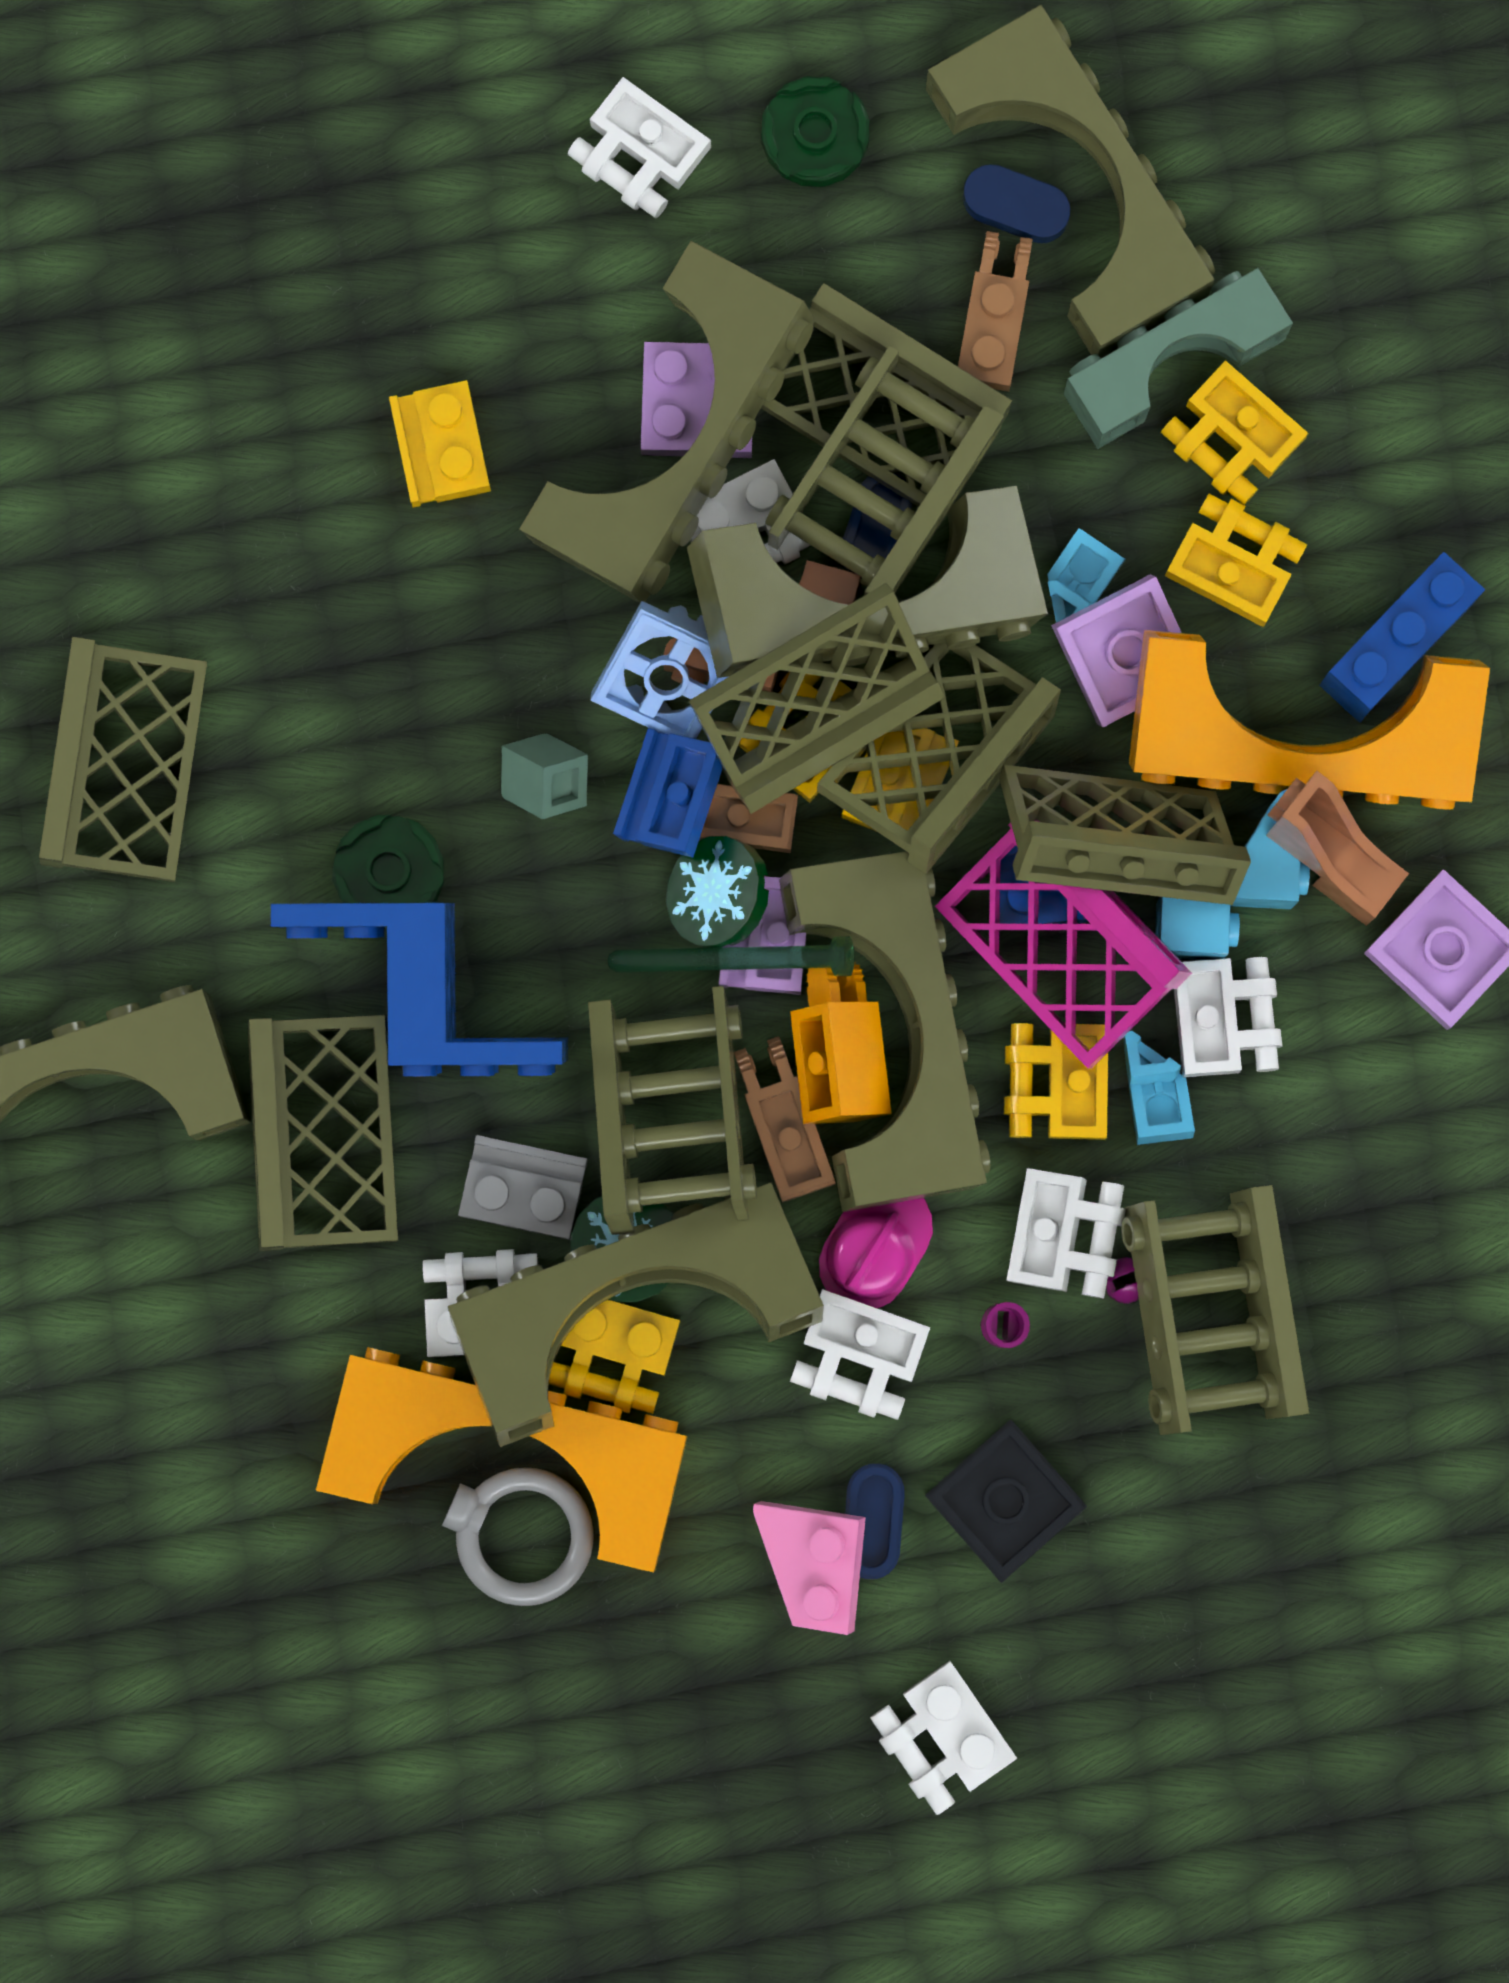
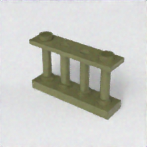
[765,345,1004,596]
[588,986,757,1235]
[1121,1185,1309,1435]

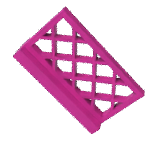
[935,819,1192,1069]

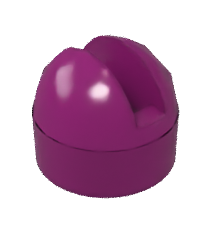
[1105,1257,1139,1304]
[980,1302,1030,1348]

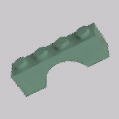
[1064,268,1293,449]

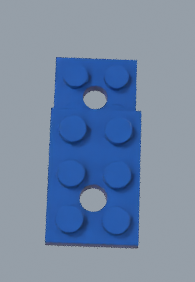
[271,903,568,1077]

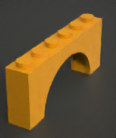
[1129,630,1490,810]
[316,1347,688,1573]

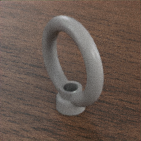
[442,1467,594,1606]

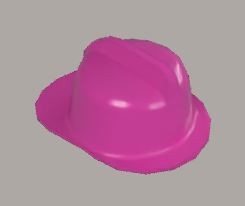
[819,1198,933,1309]

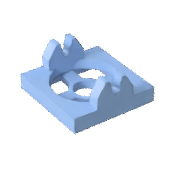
[590,601,729,739]

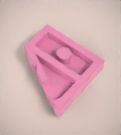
[753,1501,866,1635]

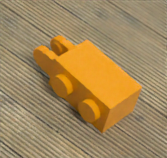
[790,962,892,1124]

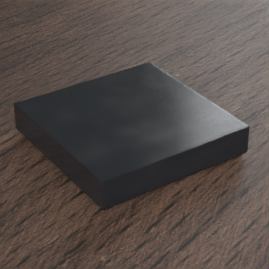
[924,1419,1087,1583]

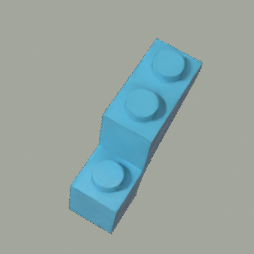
[1155,789,1310,960]

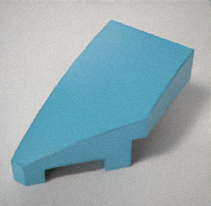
[1047,528,1126,623]
[1123,1031,1195,1145]

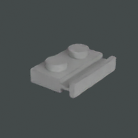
[458,1135,588,1240]

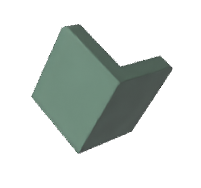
[501,734,588,819]

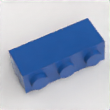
[1319,552,1485,723]

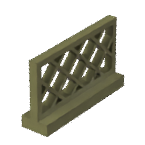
[761,283,1012,507]
[689,583,945,814]
[39,637,207,882]
[817,642,1061,874]
[999,765,1251,905]
[247,1015,398,1251]

